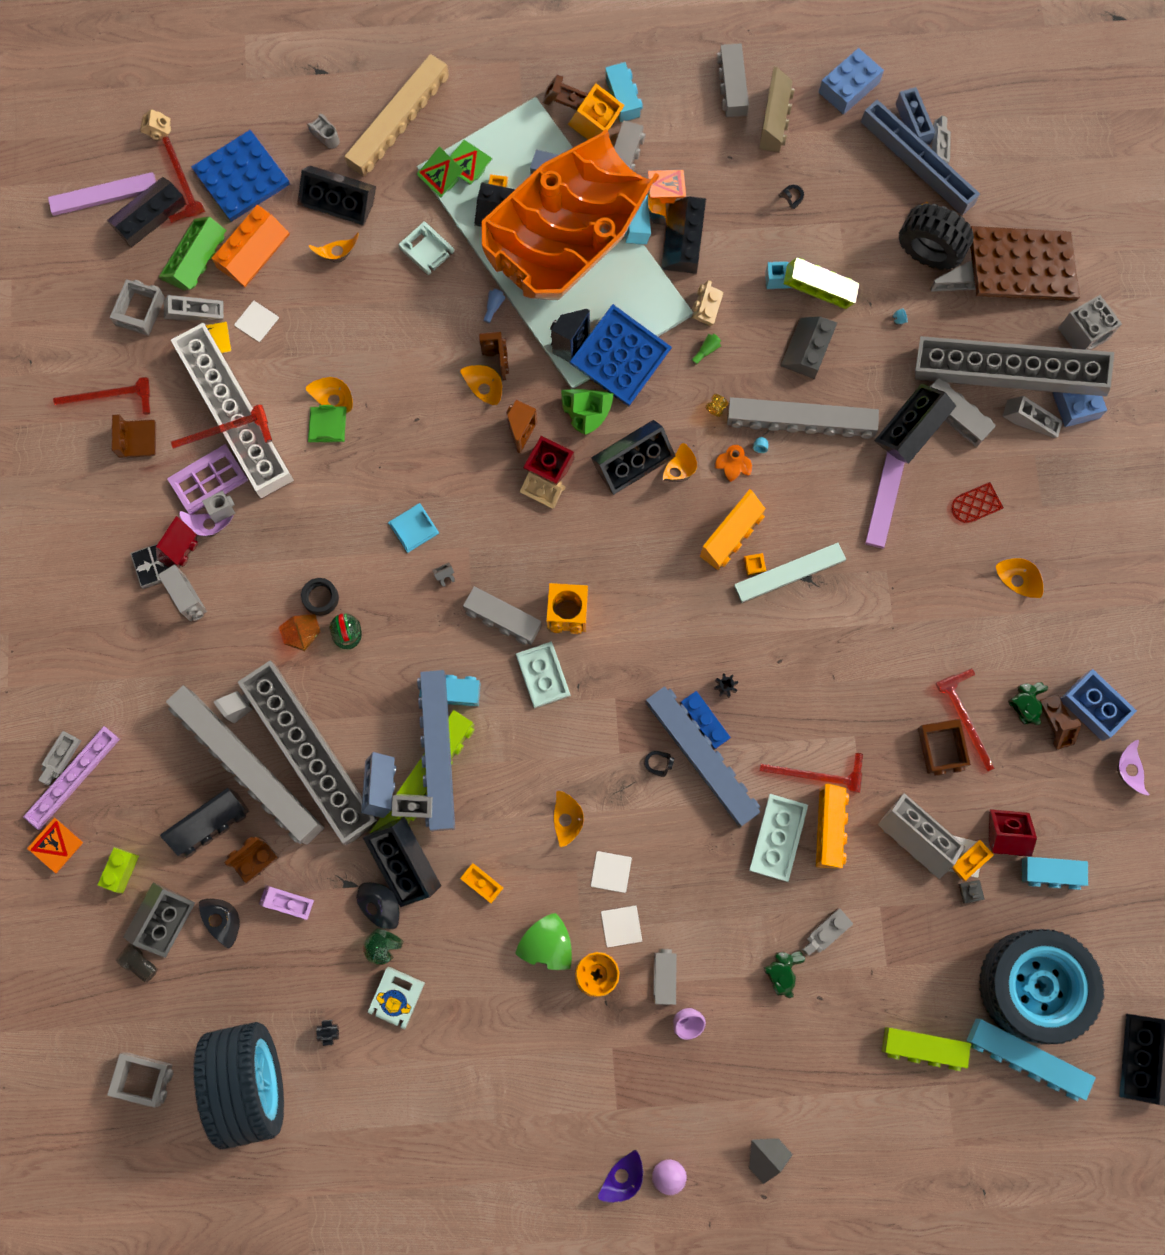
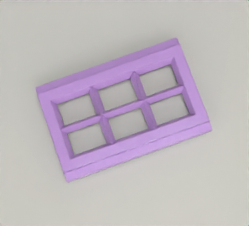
[167,444,248,514]

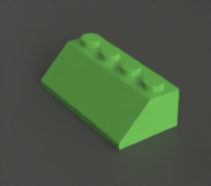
[158,216,226,290]

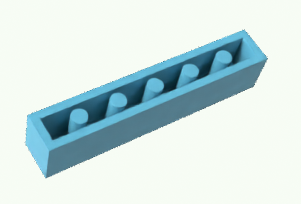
[966,1019,1096,1102]

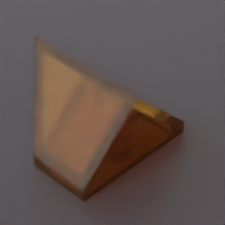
[279,614,321,652]

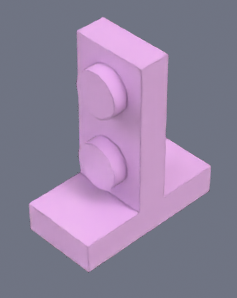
[259,885,314,920]

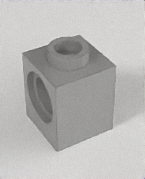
[202,490,235,524]

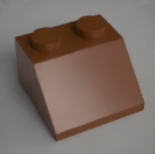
[506,400,538,454]

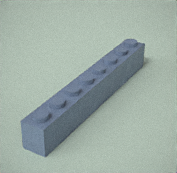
[861,100,980,216]
[417,670,455,832]
[645,686,760,828]

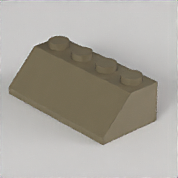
[759,67,795,153]

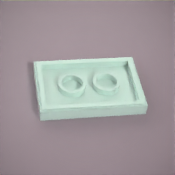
[516,641,571,708]

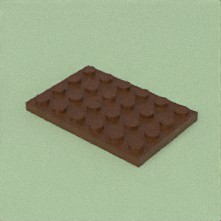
[970,226,1080,301]

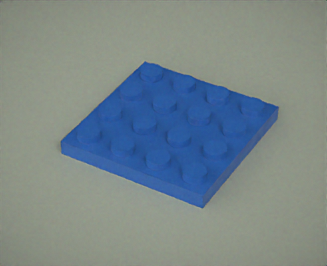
[191,129,290,222]
[570,304,672,407]

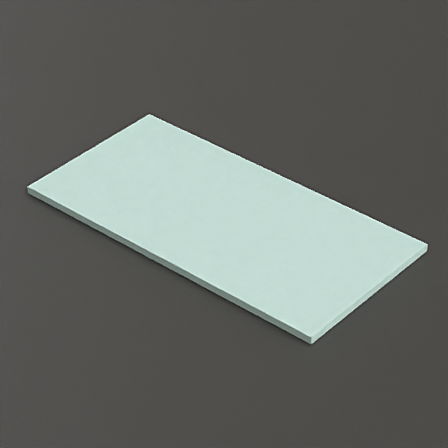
[417,97,693,389]

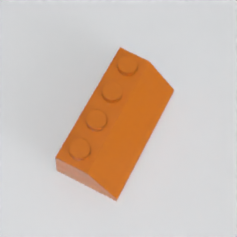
[212,205,290,287]

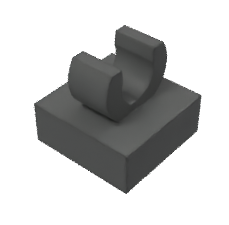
[432,562,455,586]
[959,880,985,904]

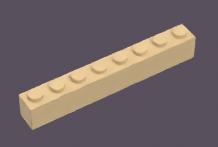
[345,54,449,177]

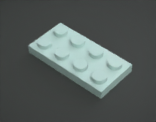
[749,794,808,882]

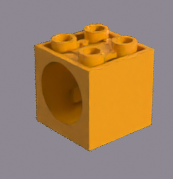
[568,83,625,140]
[547,583,588,634]

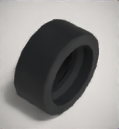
[301,578,339,616]

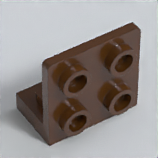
[479,332,509,380]
[112,414,156,458]
[224,837,279,884]

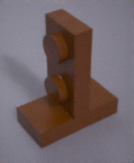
[543,74,588,110]
[1039,695,1082,750]

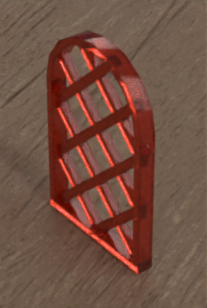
[951,482,1004,523]

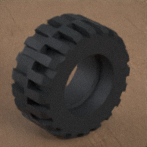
[898,203,974,270]

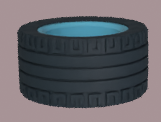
[979,929,1105,1045]
[194,1022,284,1150]

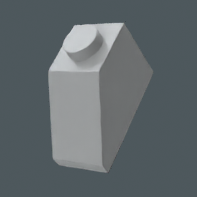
[213,691,253,724]
[392,794,433,818]

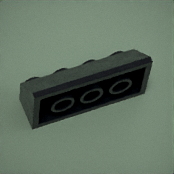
[297,165,376,226]
[107,177,187,248]
[661,196,706,274]
[874,383,956,464]
[591,420,676,495]
[160,788,250,858]
[363,817,441,907]
[1119,1013,1165,1106]

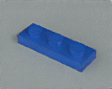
[681,691,731,750]

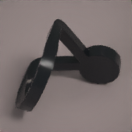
[778,184,804,209]
[644,751,674,777]

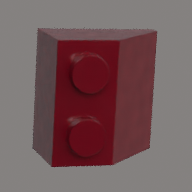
[523,436,575,485]
[156,516,198,568]
[989,809,1037,857]

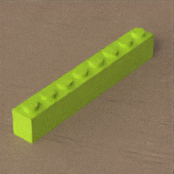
[364,710,475,842]

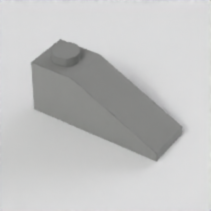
[931,261,975,292]
[164,295,224,321]
[1003,396,1063,438]

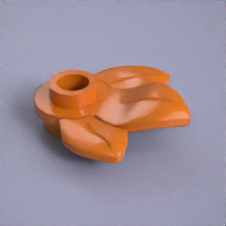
[715,445,752,482]

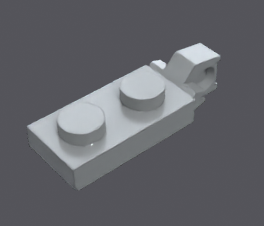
[932,115,951,164]
[39,731,81,786]
[802,908,853,956]

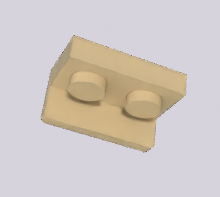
[692,280,724,326]
[520,472,565,509]

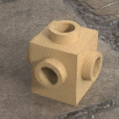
[140,109,171,140]

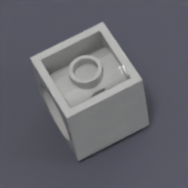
[1058,295,1122,350]

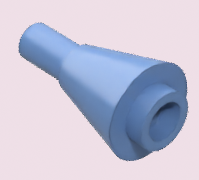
[483,289,506,323]

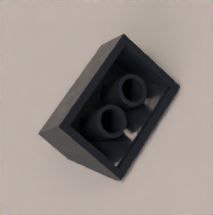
[474,182,515,227]
[550,308,590,363]

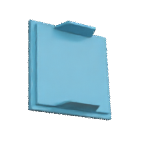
[388,503,440,553]

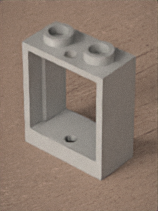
[110,279,165,336]
[158,565,207,621]
[653,949,677,1005]
[107,1052,173,1108]

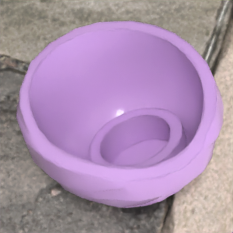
[673,1008,706,1040]
[652,1160,687,1195]

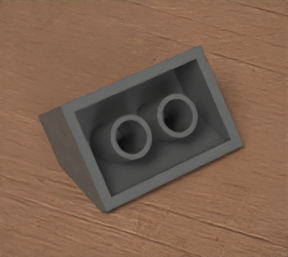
[781,316,837,379]
[123,882,195,958]

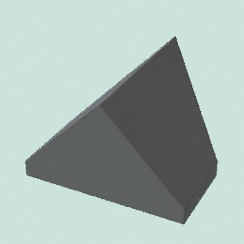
[748,1138,793,1184]

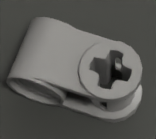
[307,113,340,149]

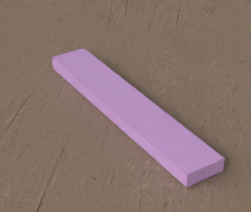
[48,172,156,216]
[865,452,905,549]
[23,726,120,830]

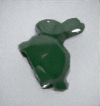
[1008,682,1048,726]
[764,951,805,999]

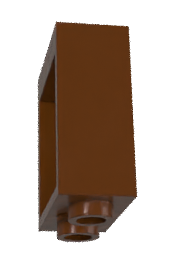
[918,719,971,776]

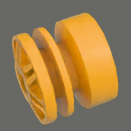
[575,952,620,997]

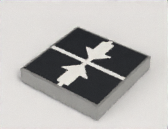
[130,544,170,589]

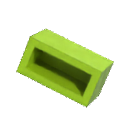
[98,847,139,893]

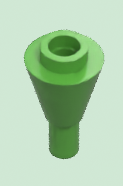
[692,334,721,364]

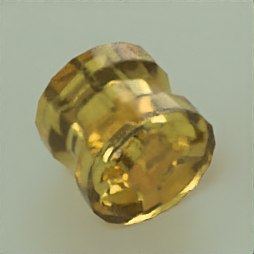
[705,394,729,417]

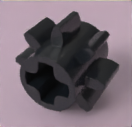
[714,673,738,698]
[316,1020,339,1046]

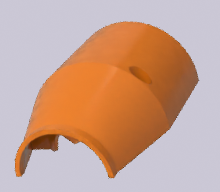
[482,129,659,300]

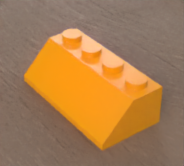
[700,489,766,570]
[816,784,849,869]

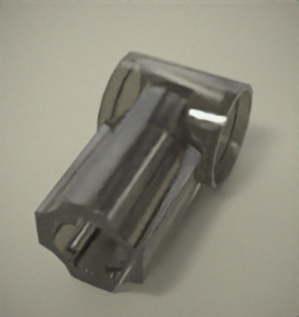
[115,943,158,983]

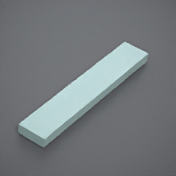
[734,543,846,603]

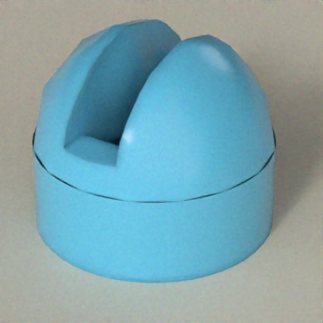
[893,308,908,324]
[753,437,769,453]

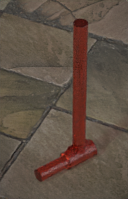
[162,136,205,223]
[53,377,150,415]
[171,405,272,449]
[936,668,995,771]
[759,753,863,793]

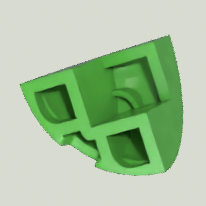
[561,389,613,434]
[515,913,572,970]

